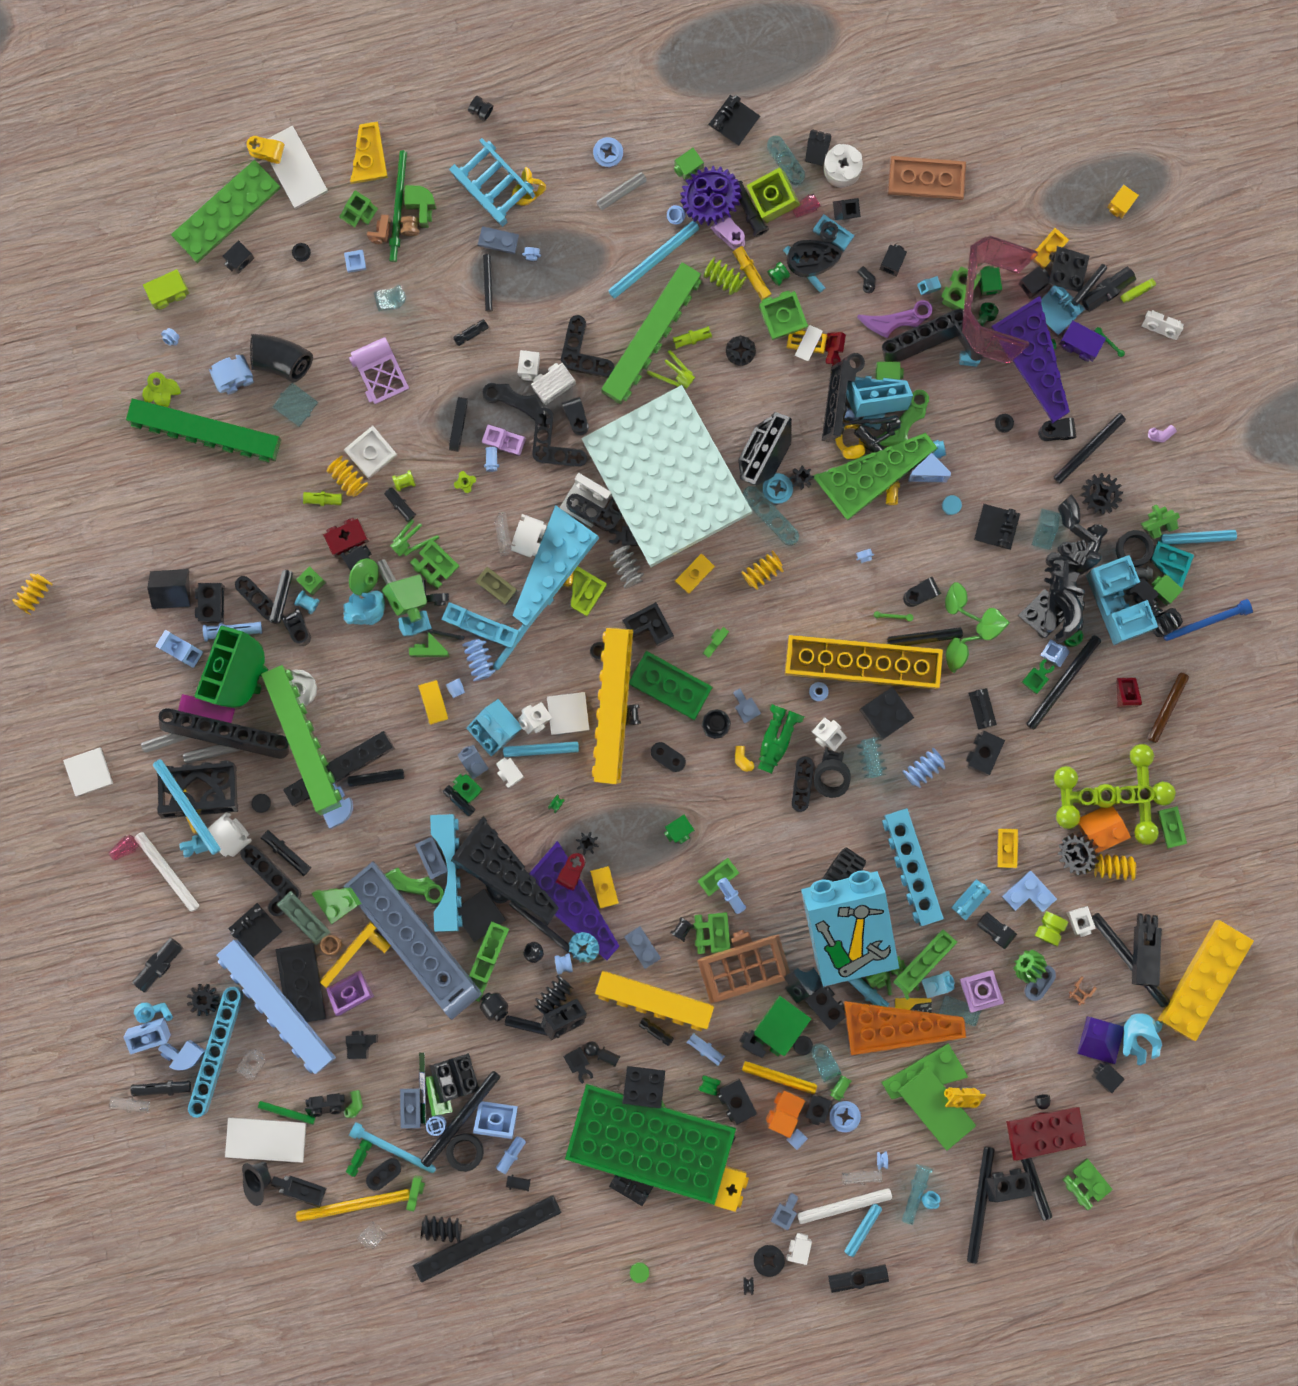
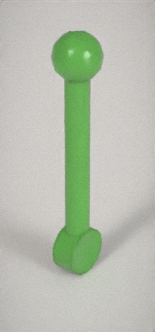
[873,611,914,622]

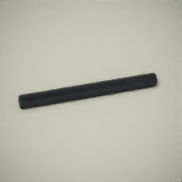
[1026,635,1101,730]
[1091,913,1170,1008]
[421,1071,501,1167]
[967,1147,995,1264]

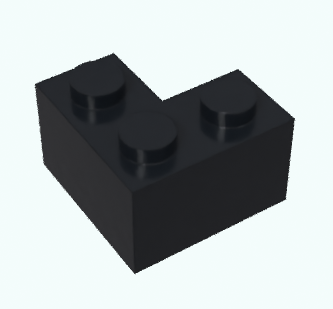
[622,602,674,647]

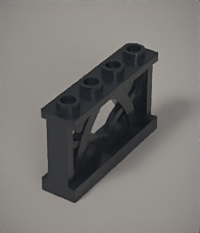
[157,760,238,819]

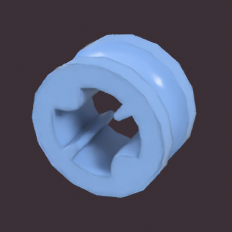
[877,1151,888,1170]

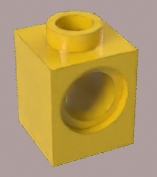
[1107,184,1139,218]

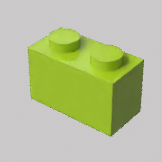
[143,269,190,309]

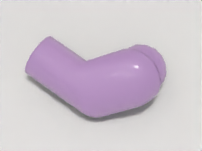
[1148,425,1177,443]

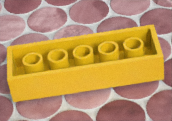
[1158,920,1254,1041]
[595,970,714,1032]

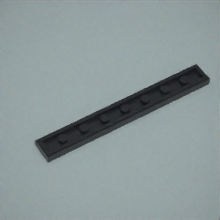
[413,1195,562,1283]

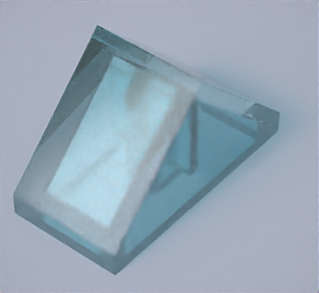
[1031,508,1060,550]

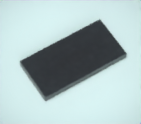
[275,942,327,1022]

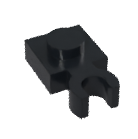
[609,526,639,546]
[563,1047,593,1084]

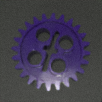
[680,166,742,226]

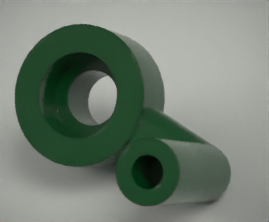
[976,302,999,333]

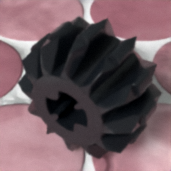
[1152,608,1183,637]
[187,984,220,1016]

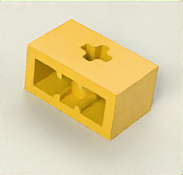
[714,1166,749,1212]

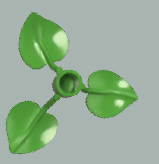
[945,582,1010,673]

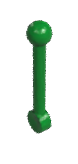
[1094,327,1125,357]

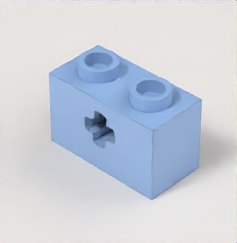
[124,1018,171,1055]

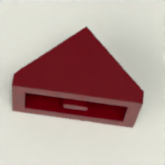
[1116,677,1142,708]

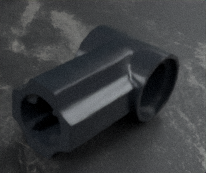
[976,912,1017,949]

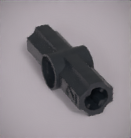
[1081,266,1136,312]
[132,937,183,993]
[828,1264,889,1293]

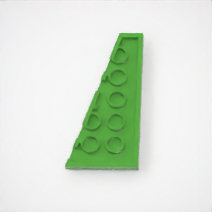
[813,433,938,520]

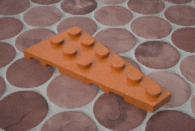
[844,1001,966,1055]

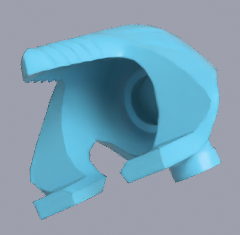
[1123,1013,1162,1066]

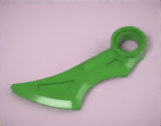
[877,390,929,446]
[385,867,445,904]

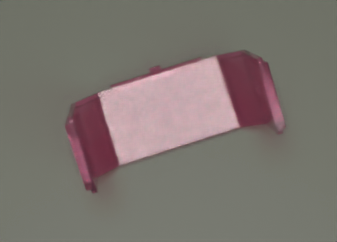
[962,236,1038,363]

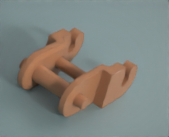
[1069,976,1097,1006]

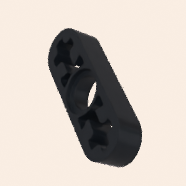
[449,397,468,452]
[235,576,274,621]
[791,756,814,812]

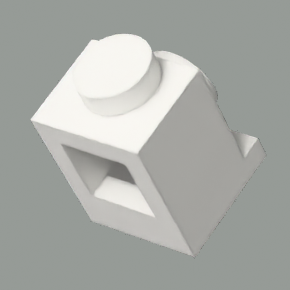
[496,758,525,788]
[1066,906,1096,937]
[787,1233,812,1265]

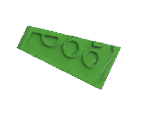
[881,1043,968,1099]

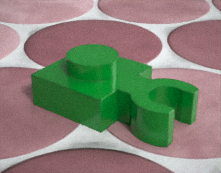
[1021,659,1055,694]

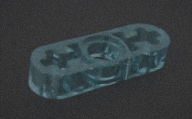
[767,136,805,186]

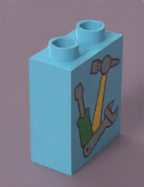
[801,871,899,987]

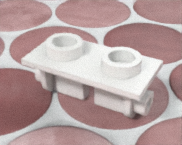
[1141,310,1184,340]

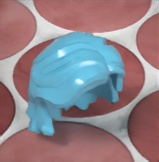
[343,591,385,625]

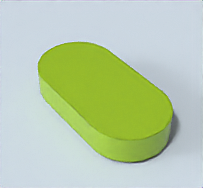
[1120,278,1156,303]

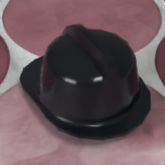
[242,1162,271,1206]

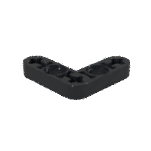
[561,315,615,378]
[532,407,588,467]
[566,493,622,532]

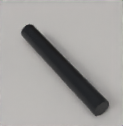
[483,254,493,312]
[1071,264,1107,306]

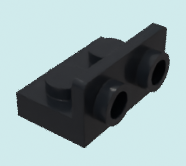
[739,1029,766,1059]

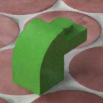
[405,185,436,228]

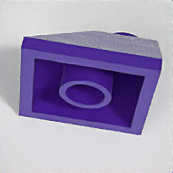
[1077,1016,1124,1064]

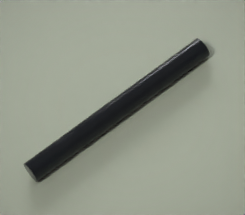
[509,902,570,953]

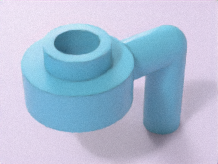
[134,1003,173,1023]

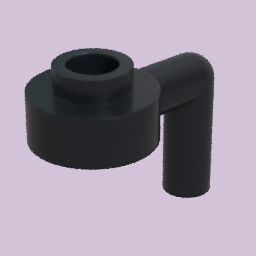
[422,580,449,606]

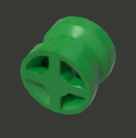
[767,262,791,286]
[1063,630,1084,647]
[698,1075,721,1096]

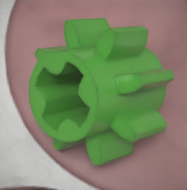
[865,972,889,989]

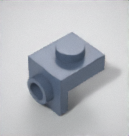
[458,745,489,779]

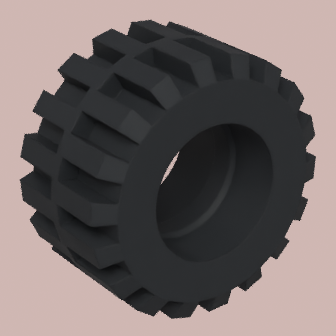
[822,847,866,882]

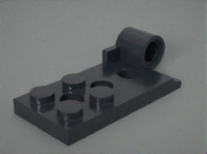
[822,353,865,442]

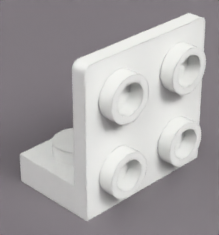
[560,473,612,527]

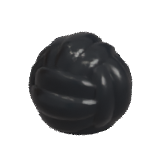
[523,942,544,963]

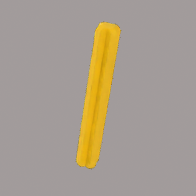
[742,1061,817,1094]

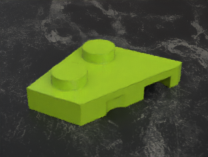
[571,566,607,617]

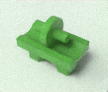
[1141,505,1180,539]

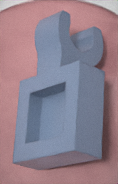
[733,689,761,724]
[771,1193,798,1230]

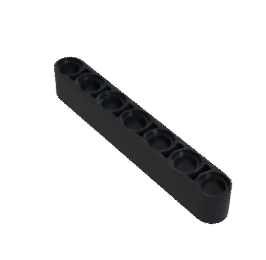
[158,708,289,759]

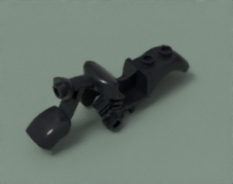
[1044,494,1108,644]

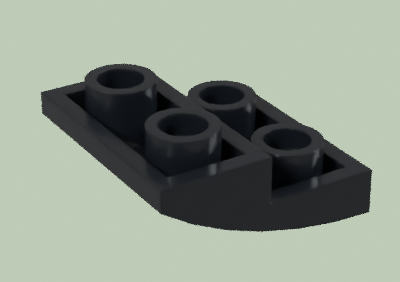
[430,1053,479,1103]

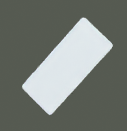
[795,325,823,361]

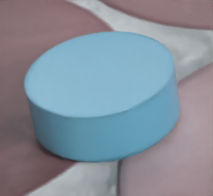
[942,495,962,515]

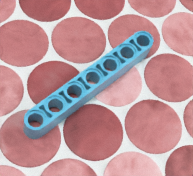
[188,986,243,1118]

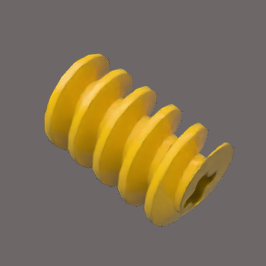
[327,456,368,497]
[741,550,784,590]
[12,573,53,615]
[1094,854,1136,881]

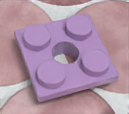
[960,970,1004,1013]

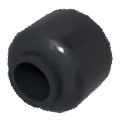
[480,992,509,1022]

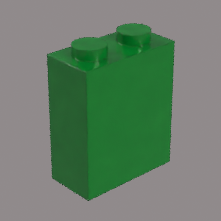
[753,995,811,1057]

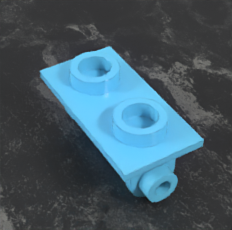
[951,879,991,921]

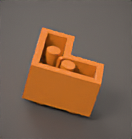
[766,1089,805,1138]

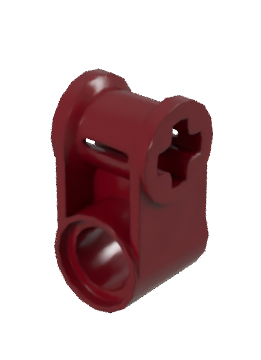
[556,853,586,891]

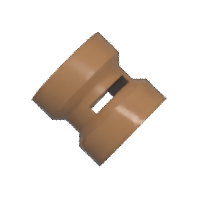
[320,935,342,955]

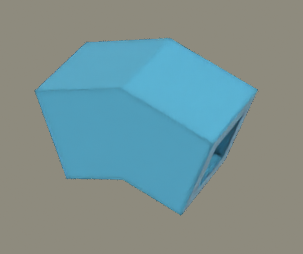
[917,276,941,295]

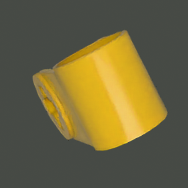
[246,136,285,164]

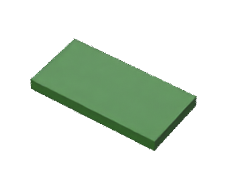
[898,1066,976,1151]

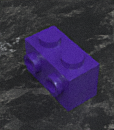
[1059,320,1106,362]

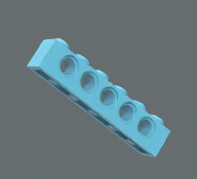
[882,808,944,926]

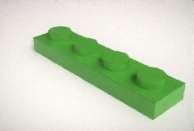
[893,930,957,995]

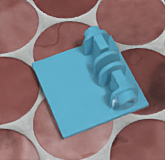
[1041,285,1085,335]

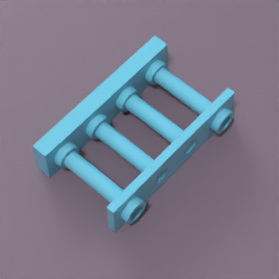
[449,138,535,227]

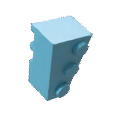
[846,376,913,418]

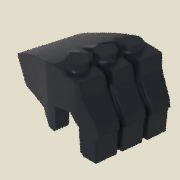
[805,129,832,166]

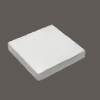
[344,426,397,479]
[547,692,590,735]
[63,747,113,797]

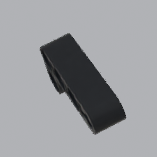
[240,845,302,916]

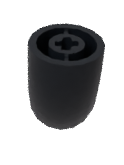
[250,334,313,383]

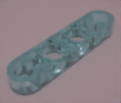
[743,486,799,546]

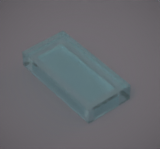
[939,995,982,1027]

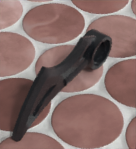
[482,383,547,427]

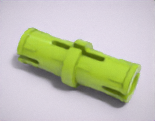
[672,326,712,349]
[303,491,342,506]

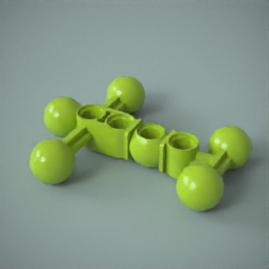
[1054,744,1176,845]

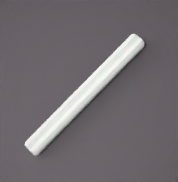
[134,832,199,912]
[797,1188,892,1224]

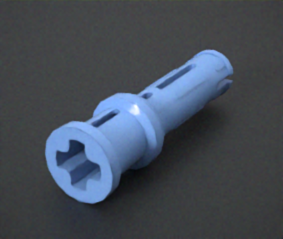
[203,621,262,642]

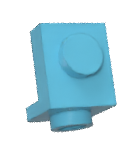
[398,611,432,636]
[922,971,955,999]

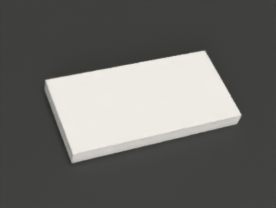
[268,126,328,209]
[225,1117,306,1163]

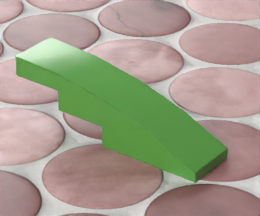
[469,921,509,1002]

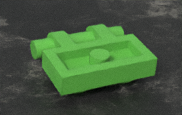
[410,540,460,589]
[693,912,730,954]
[1062,1158,1113,1210]

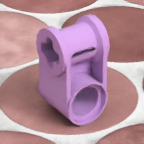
[711,216,745,250]

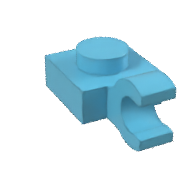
[179,834,209,857]

